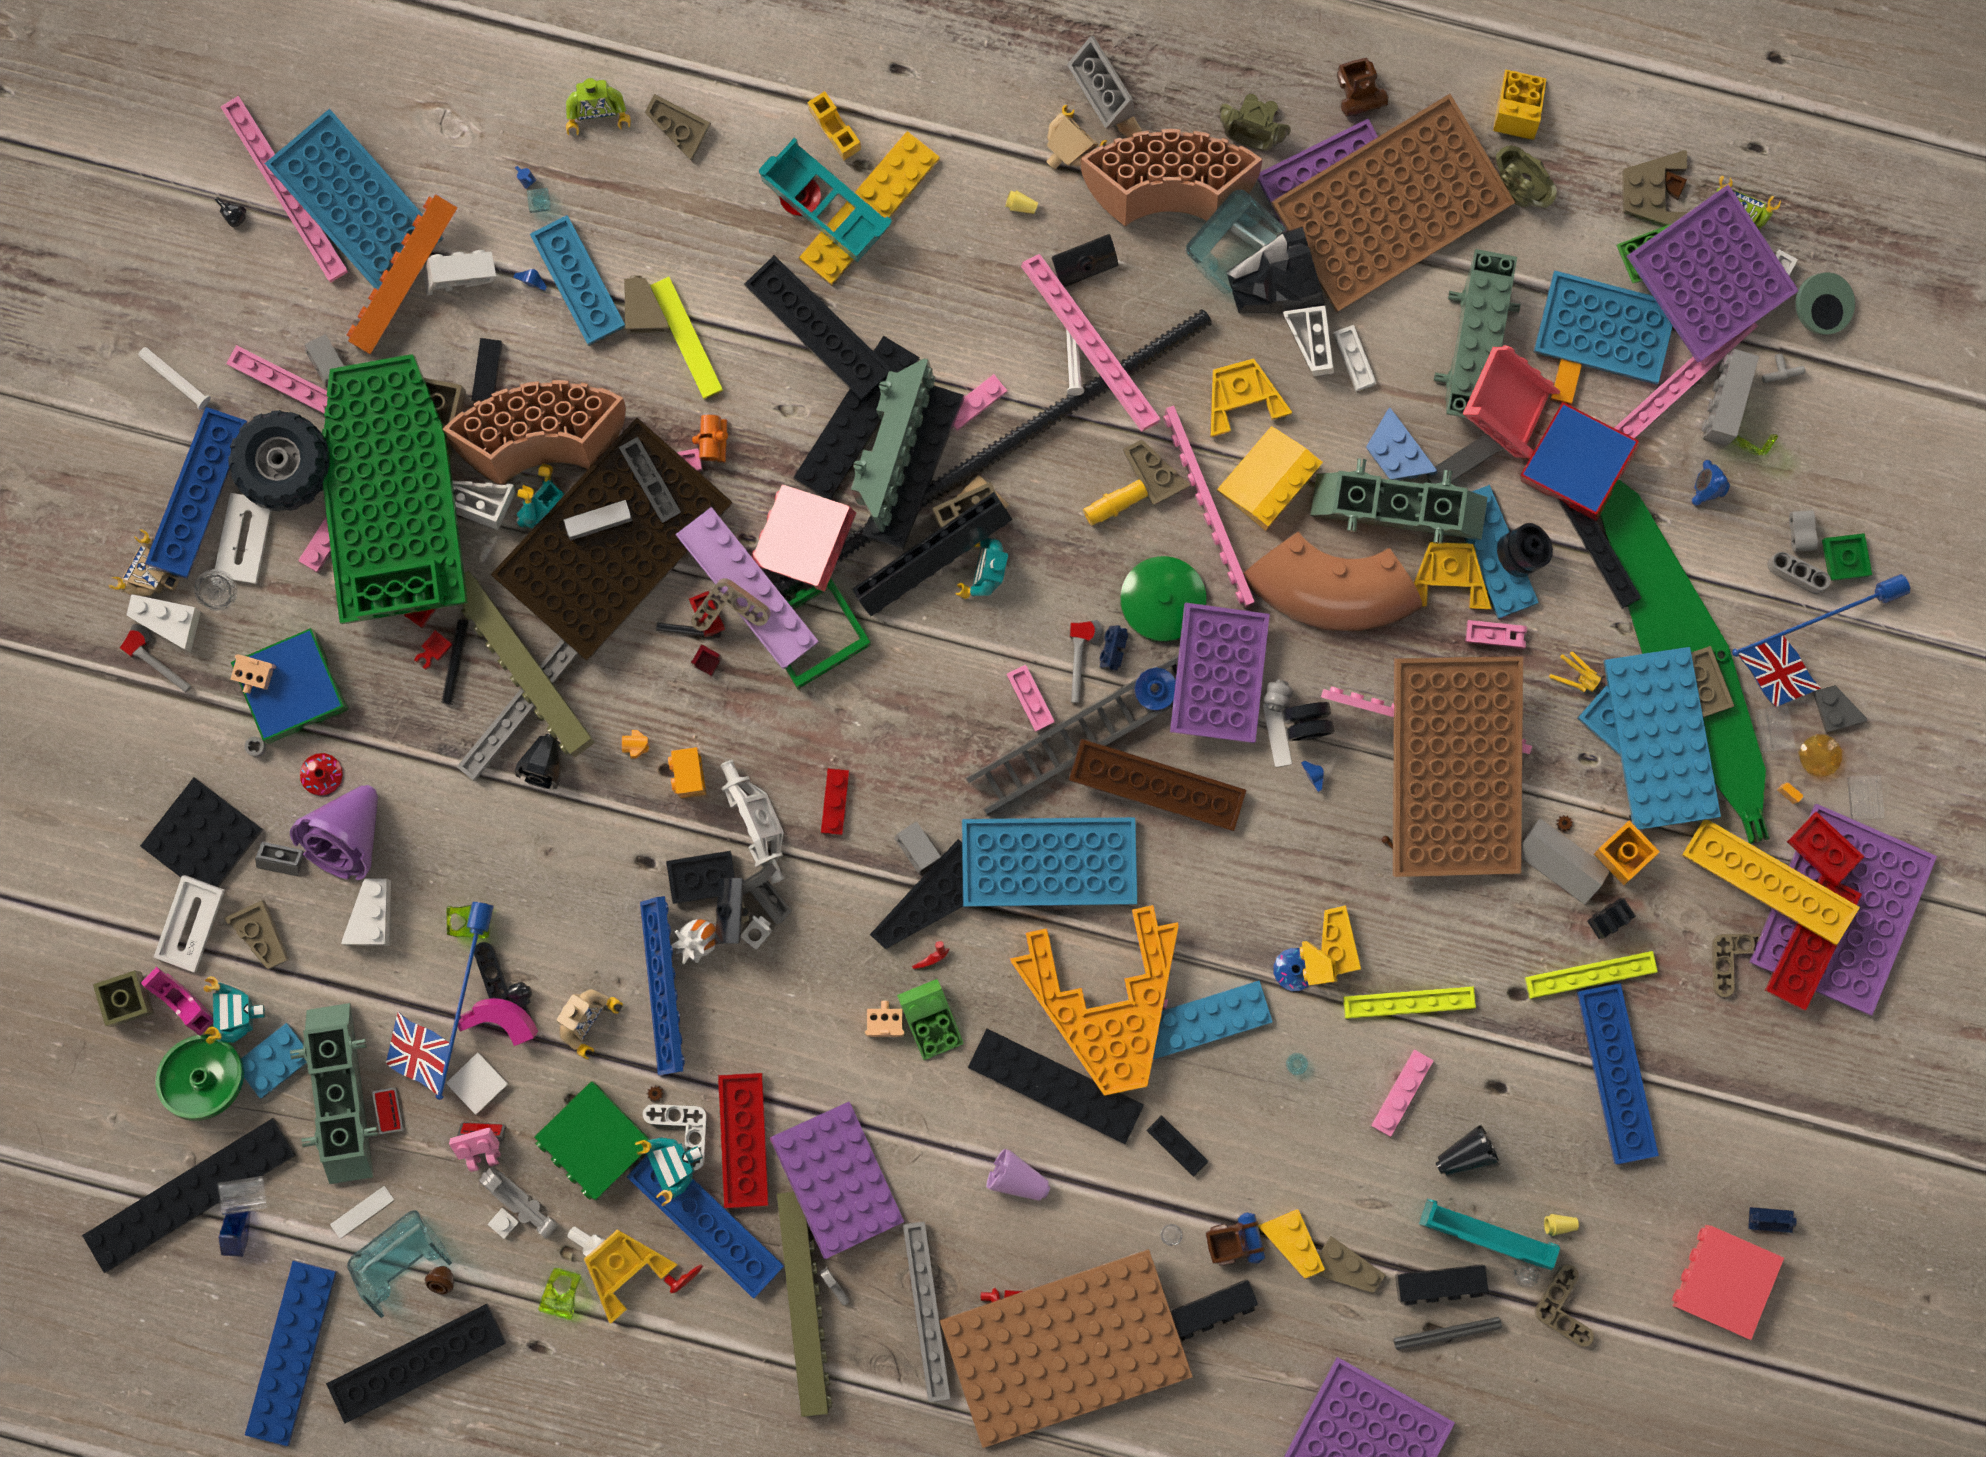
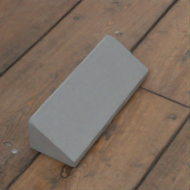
[564,500,632,541]

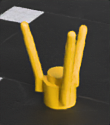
[1549,652,1601,692]

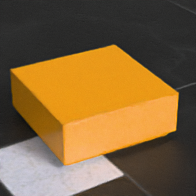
[1777,782,1804,804]

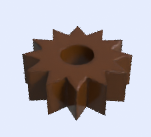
[1556,815,1573,832]
[646,1085,664,1102]

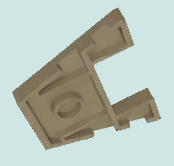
[1622,150,1688,226]

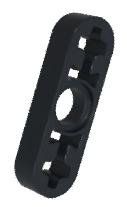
[474,942,509,1000]

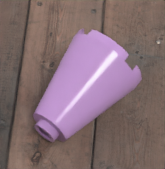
[986,1149,1050,1201]

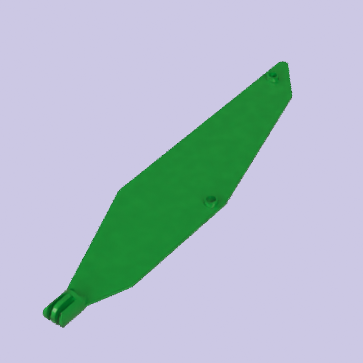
[1600,479,1770,844]

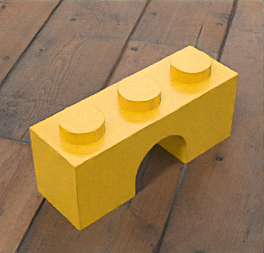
[807,91,861,161]

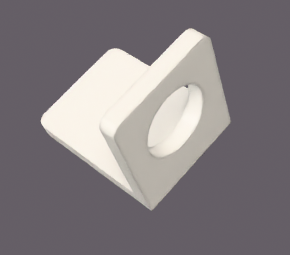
[741,916,772,949]

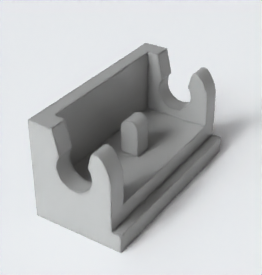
[305,334,344,387]
[894,821,941,874]

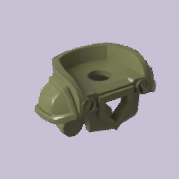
[1219,94,1291,151]
[1496,145,1557,208]

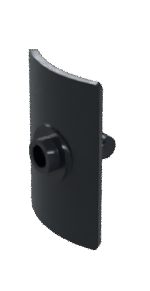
[1051,234,1118,287]
[715,878,748,944]

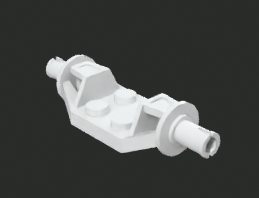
[720,760,784,884]

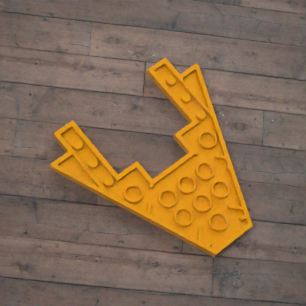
[1010,905,1179,1096]

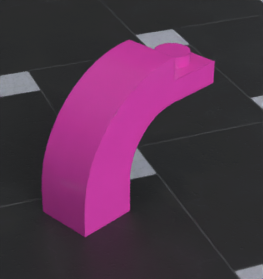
[141,967,213,1036]
[458,998,538,1046]

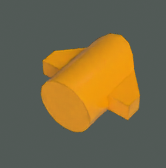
[622,730,649,759]

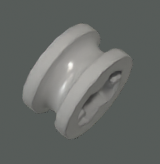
[245,737,266,757]

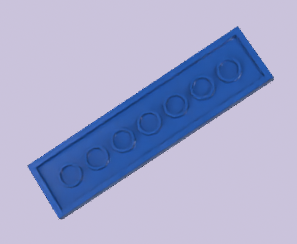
[145,407,248,579]
[640,896,685,1075]
[1577,983,1659,1165]
[626,1155,784,1299]
[245,1260,337,1446]

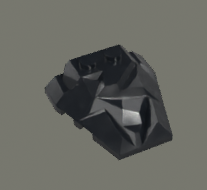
[1226,227,1326,314]

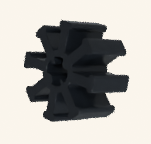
[1587,898,1636,939]

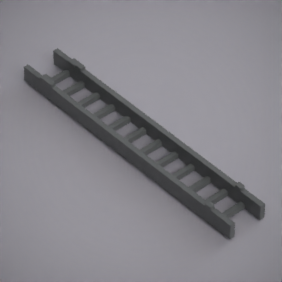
[965,654,1179,814]

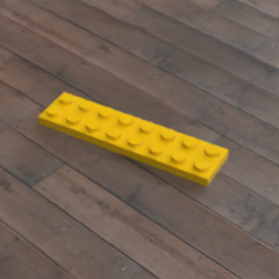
[799,131,940,286]
[1682,819,1860,946]

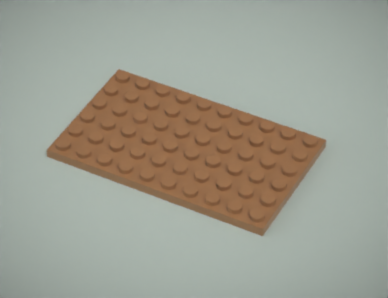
[1271,94,1515,312]
[1393,656,1523,877]
[940,1249,1193,1448]

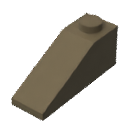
[932,482,998,529]

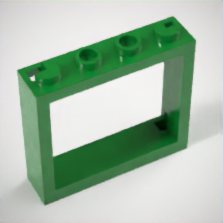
[785,577,871,690]

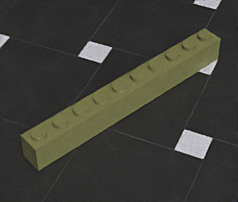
[461,570,595,758]
[777,1191,832,1417]

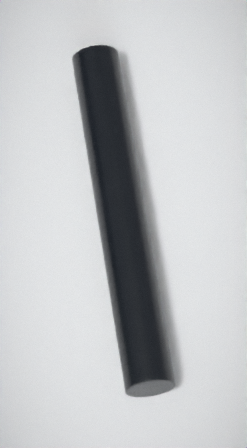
[656,622,722,638]

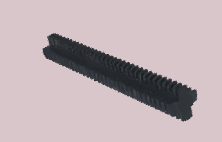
[441,619,469,705]

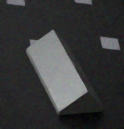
[1067,36,1135,129]
[1521,818,1609,905]

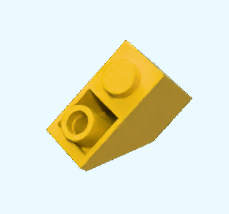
[1300,941,1338,986]

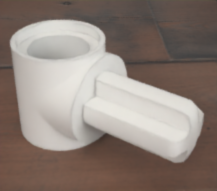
[568,1226,605,1256]

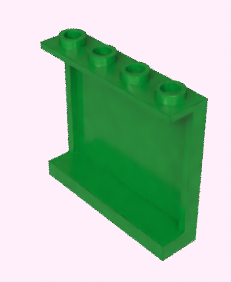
[534,1081,650,1200]

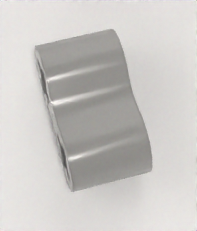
[1789,510,1818,552]

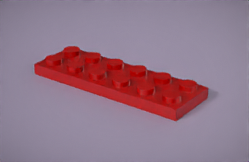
[1764,875,1862,1011]
[718,1073,769,1208]

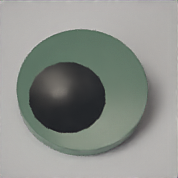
[1796,272,1855,335]

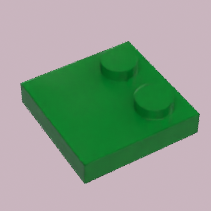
[1822,533,1872,581]

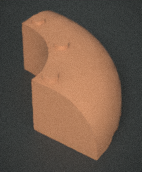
[1081,129,1262,227]
[442,380,626,485]
[1243,532,1422,631]

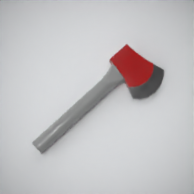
[1070,620,1102,703]
[119,624,191,693]

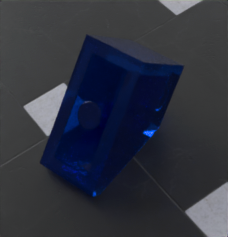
[218,1205,251,1257]

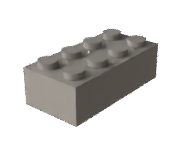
[1701,349,1759,446]

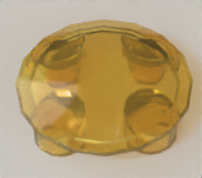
[1798,734,1842,777]

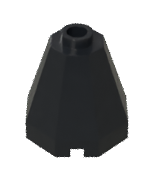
[515,734,561,789]

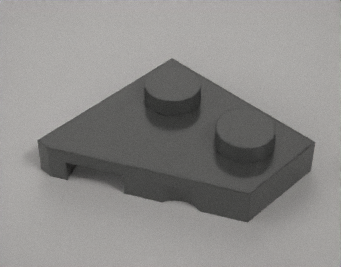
[1813,685,1867,733]

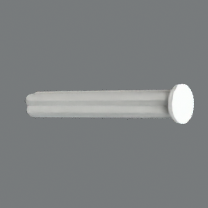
[1066,329,1084,396]
[138,347,211,410]

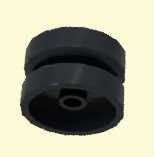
[1497,523,1553,577]
[1282,702,1335,741]

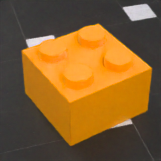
[668,747,706,798]
[1594,821,1660,885]

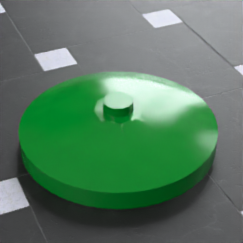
[1120,556,1206,642]
[155,1035,244,1121]

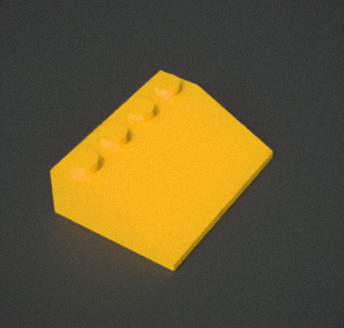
[1217,426,1323,531]

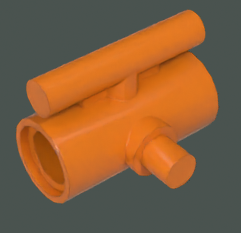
[692,415,728,463]

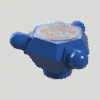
[1692,460,1730,506]

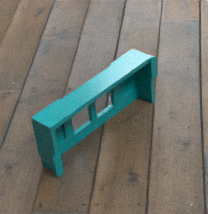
[759,137,892,263]
[1419,1198,1560,1270]

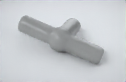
[1762,353,1806,383]

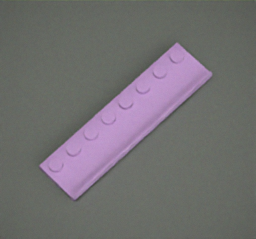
[675,507,819,669]

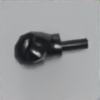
[215,197,246,228]
[507,982,532,1018]

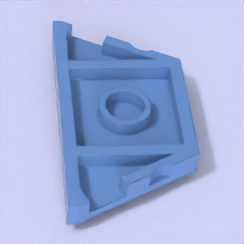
[1366,408,1438,481]

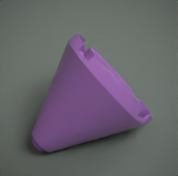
[290,785,378,880]

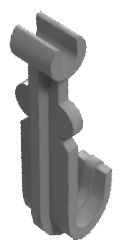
[479,1167,559,1239]

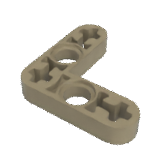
[691,578,771,631]
[1712,934,1761,998]
[1535,1264,1594,1347]

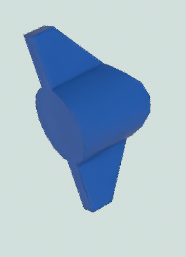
[515,166,536,189]
[513,269,547,291]
[1301,761,1324,792]

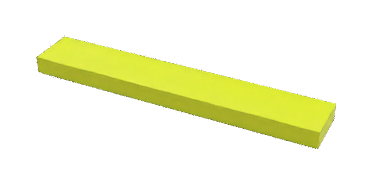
[650,277,723,399]
[1525,951,1658,999]
[1343,986,1476,1019]

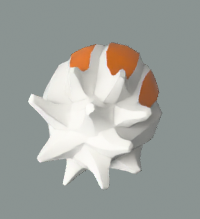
[671,919,716,964]

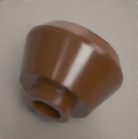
[425,1266,454,1295]

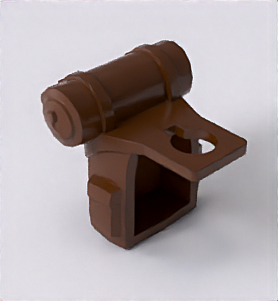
[1337,58,1389,117]

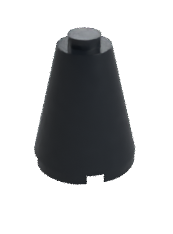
[1436,1125,1500,1177]

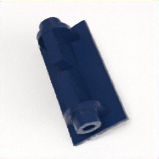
[1099,625,1129,671]
[1748,1207,1797,1233]

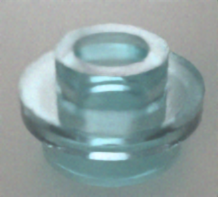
[1286,1053,1308,1075]

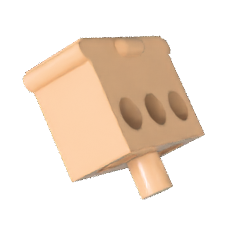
[231,654,276,694]
[865,1001,905,1037]

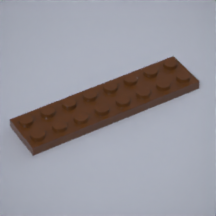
[1068,739,1246,831]

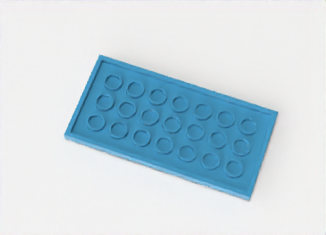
[264,108,444,289]
[1603,647,1721,830]
[962,817,1137,907]

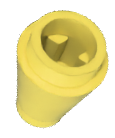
[1005,190,1038,214]
[1544,1214,1579,1236]

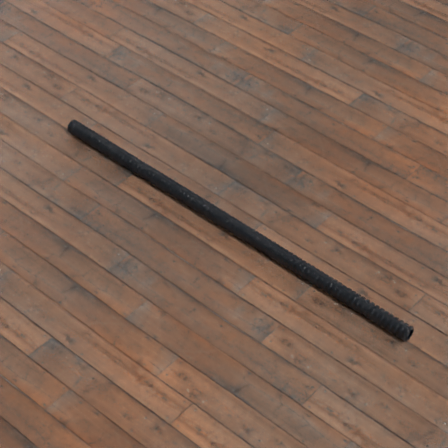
[773,309,1212,598]

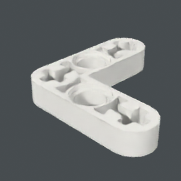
[643,1104,707,1170]

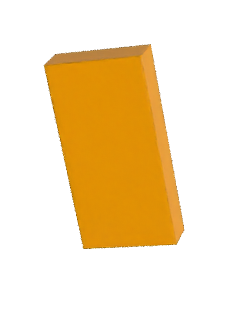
[1550,359,1582,405]

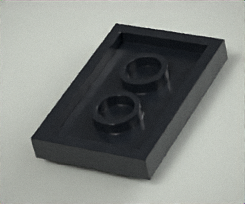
[666,850,735,904]

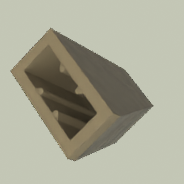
[624,275,670,334]

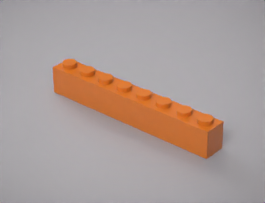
[346,194,458,354]

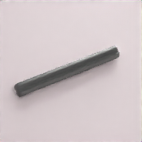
[1393,1317,1502,1350]

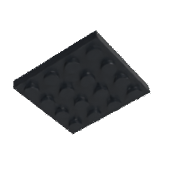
[140,777,264,887]

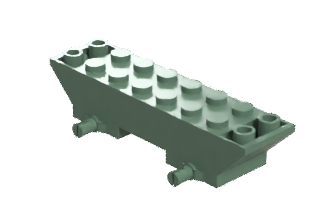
[1433,249,1521,418]
[851,358,935,532]
[1310,458,1488,544]
[290,1003,378,1184]

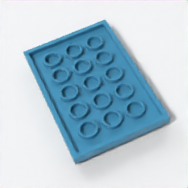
[1533,270,1673,385]

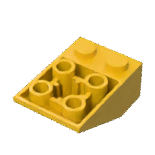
[1493,69,1546,140]

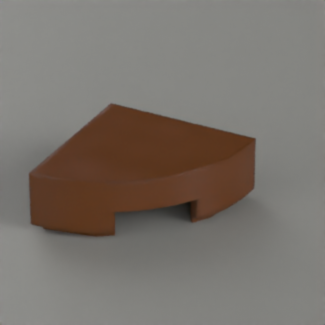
[1665,171,1687,200]

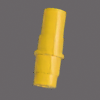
[1083,479,1148,526]

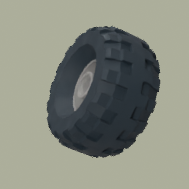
[228,410,330,512]

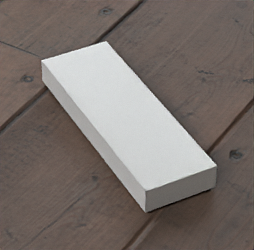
[1333,325,1376,392]

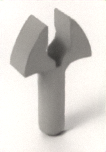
[820,1267,849,1305]

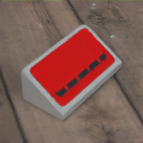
[372,1087,404,1135]

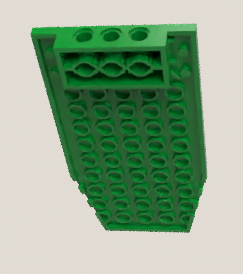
[322,354,468,625]

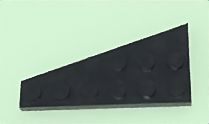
[869,839,963,950]

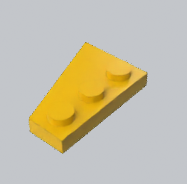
[1321,905,1361,975]
[1258,1209,1325,1280]

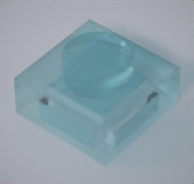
[527,188,551,213]

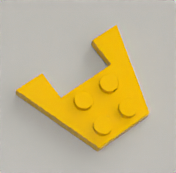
[1210,358,1292,438]
[1413,542,1491,609]
[584,1229,678,1324]

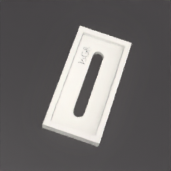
[213,493,272,584]
[153,875,225,972]

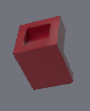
[691,644,722,677]

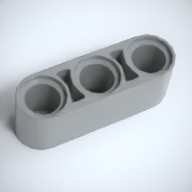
[1767,552,1831,594]

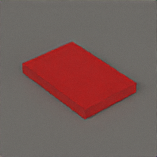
[1787,811,1865,887]

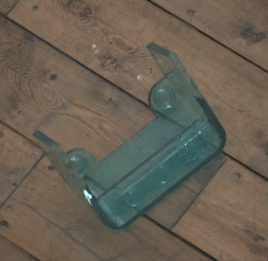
[1185,190,1286,294]
[347,1210,452,1318]

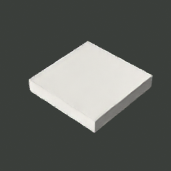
[446,1053,508,1115]

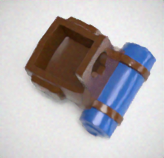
[1206,1212,1265,1266]

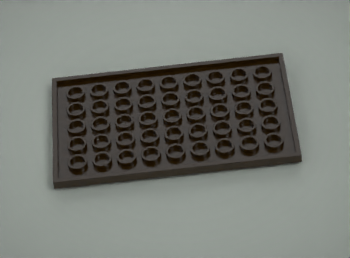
[490,418,733,661]

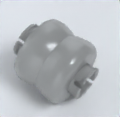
[1263,679,1293,712]

